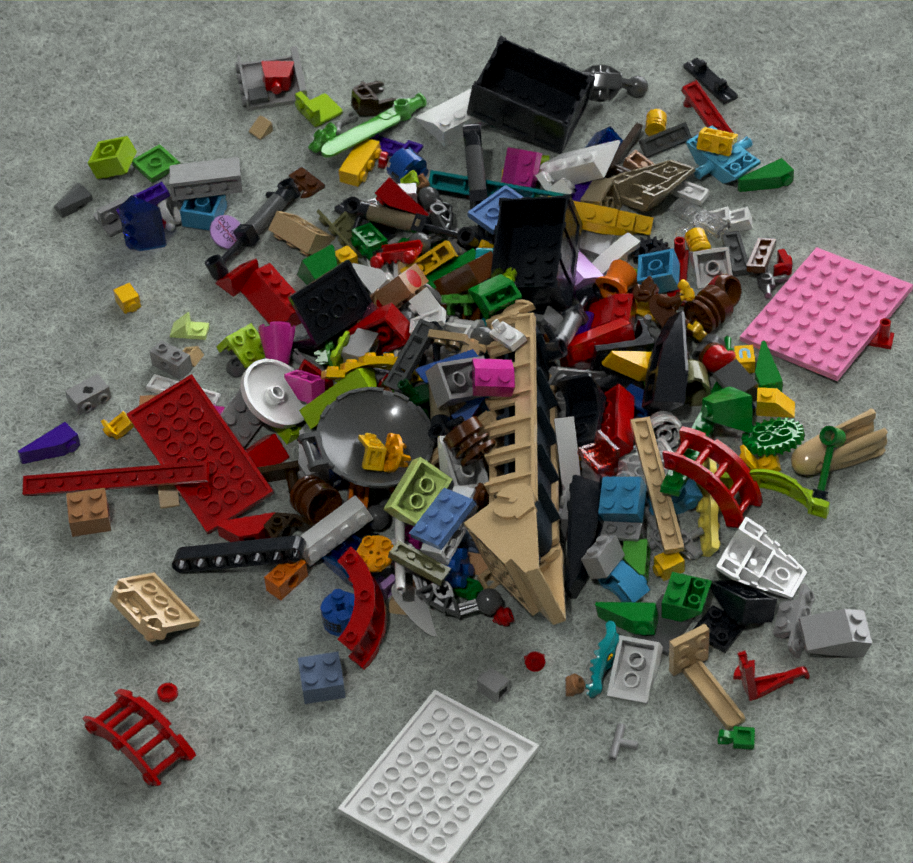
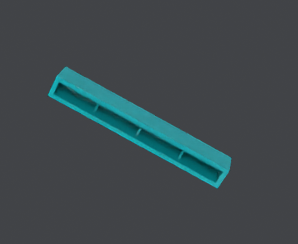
[428,170,572,198]

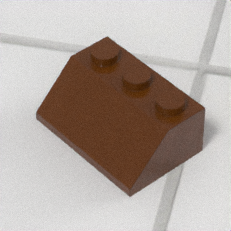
[433,251,493,296]

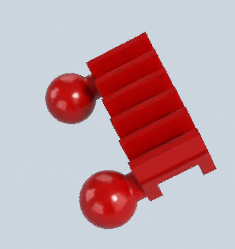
[370,239,423,269]

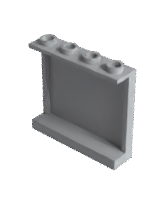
[235,46,307,111]
[169,157,243,201]

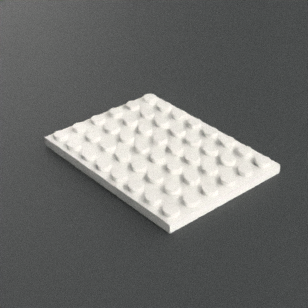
[338,690,539,863]

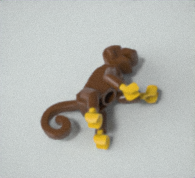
[633,276,707,359]

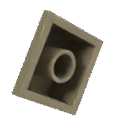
[580,178,623,210]

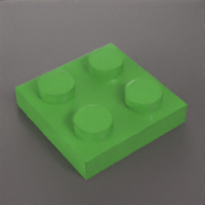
[132,144,180,183]

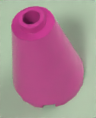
[258,321,295,365]

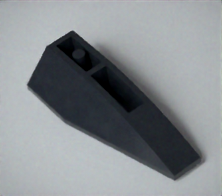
[642,311,688,414]
[564,475,604,599]

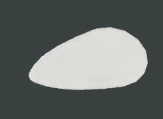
[391,583,437,637]

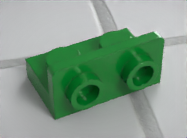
[351,223,388,261]

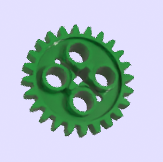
[741,417,805,457]

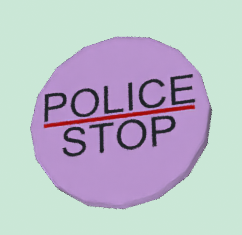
[210,215,240,249]

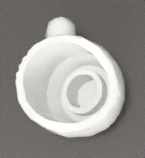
[151,195,182,232]

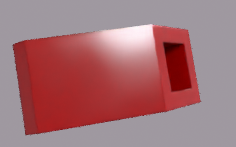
[216,512,275,542]

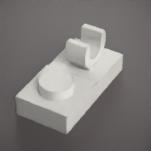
[671,180,710,206]
[409,307,446,334]
[489,319,527,352]

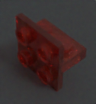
[577,430,620,477]

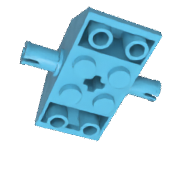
[686,126,761,184]

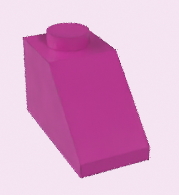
[284,369,325,404]

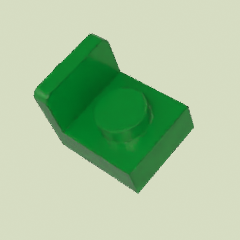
[452,577,483,601]

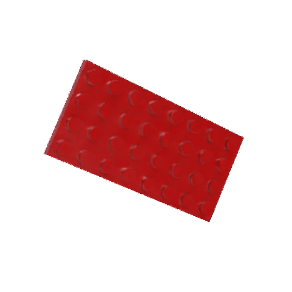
[126,374,274,535]

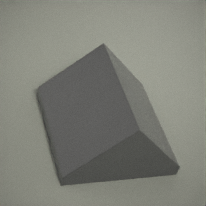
[712,359,759,401]

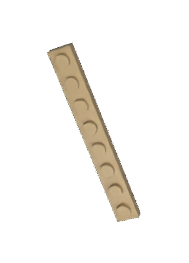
[630,417,684,554]

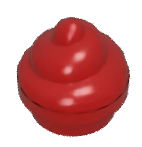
[492,607,514,627]

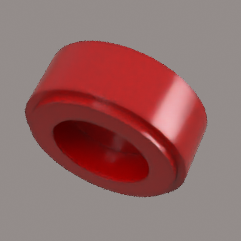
[378,151,389,169]
[157,683,178,703]

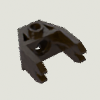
[351,80,397,116]
[264,512,315,538]

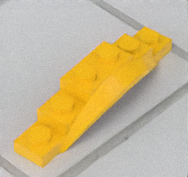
[548,196,654,235]
[321,352,423,383]

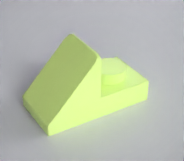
[170,312,209,340]

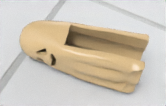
[791,409,888,475]

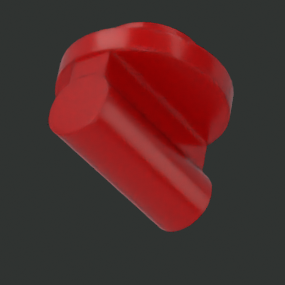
[524,651,546,672]

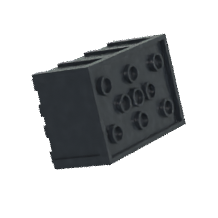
[466,35,596,154]
[489,194,583,316]

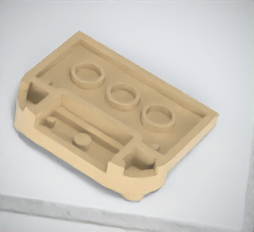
[109,573,201,642]

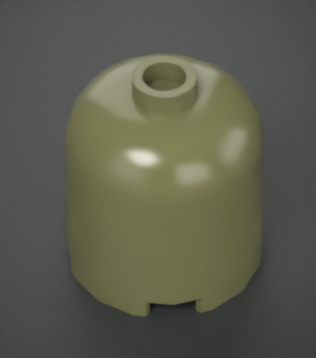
[684,359,711,407]

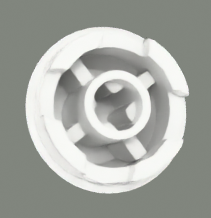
[650,411,682,448]

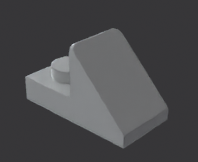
[534,306,563,334]

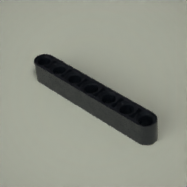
[172,536,306,573]

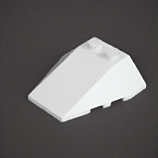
[714,517,807,599]

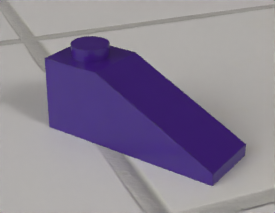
[18,422,80,464]

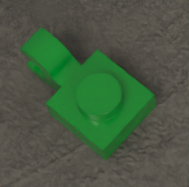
[718,726,755,750]

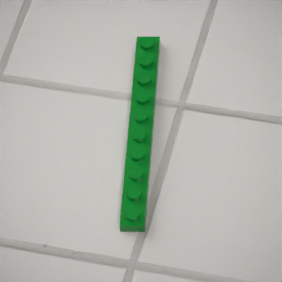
[660,381,723,497]

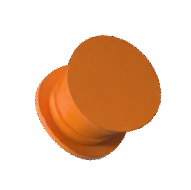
[595,259,638,299]

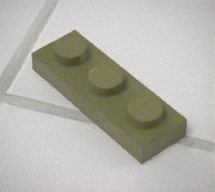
[388,540,451,586]

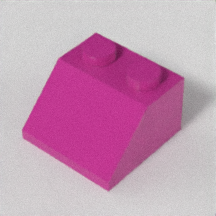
[501,147,542,188]
[472,358,515,397]

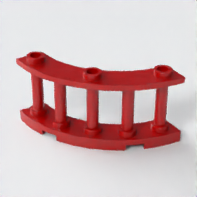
[662,426,763,528]
[337,547,387,670]
[82,689,197,786]

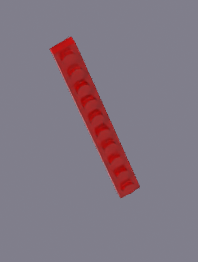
[22,461,209,496]

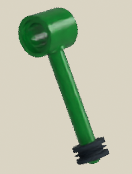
[813,426,846,500]

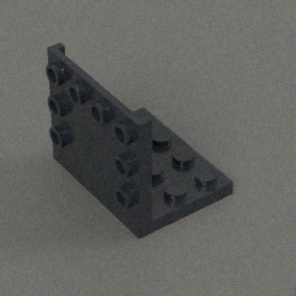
[288,260,376,350]

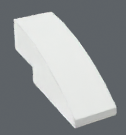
[694,206,753,232]

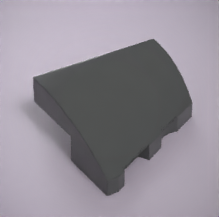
[54,183,93,218]

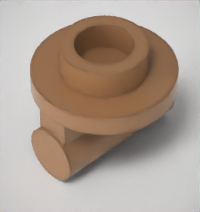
[565,673,585,697]

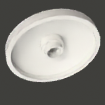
[241,359,307,429]

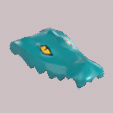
[585,621,619,698]

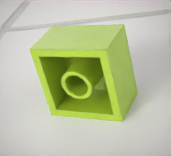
[87,136,137,179]

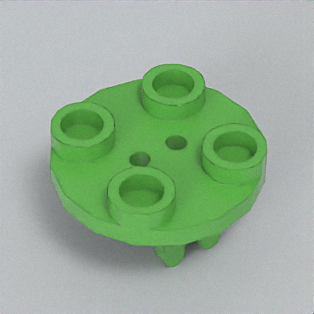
[308,122,337,153]
[441,294,475,316]
[314,338,337,366]

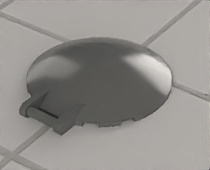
[298,387,434,488]

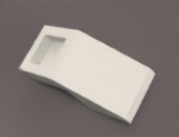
[535,171,576,195]

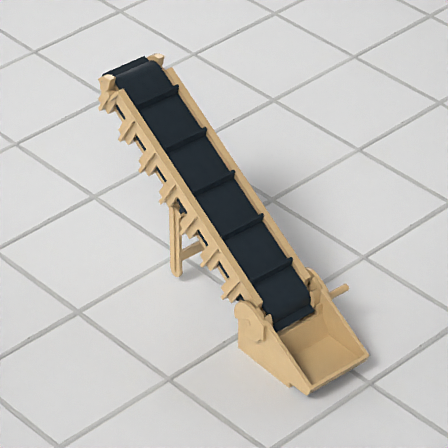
[429,299,566,625]

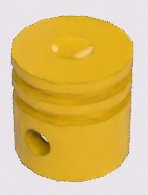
[645,109,667,136]
[684,227,711,252]

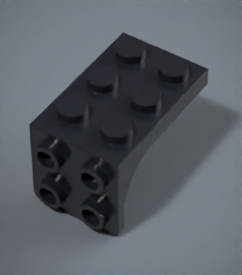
[590,319,655,376]
[557,373,607,448]

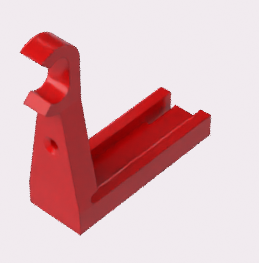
[737,650,810,701]

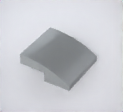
[579,229,615,259]

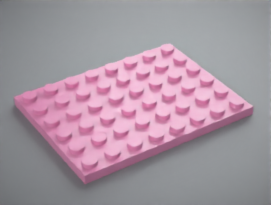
[740,247,913,382]

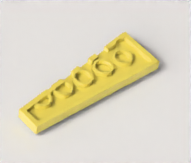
[696,457,720,557]

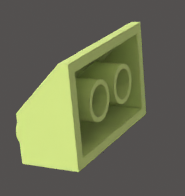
[383,457,452,526]

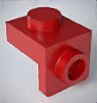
[773,248,793,277]

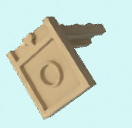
[428,329,487,420]
[669,624,745,730]

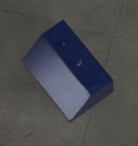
[118,195,167,251]

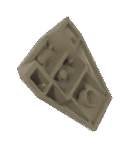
[611,160,695,212]

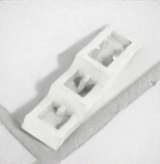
[592,233,641,276]
[554,416,581,496]

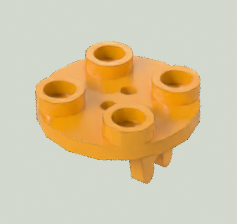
[383,433,411,473]
[356,535,394,573]

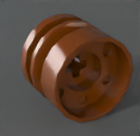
[683,284,734,334]
[442,416,496,468]
[290,475,342,525]

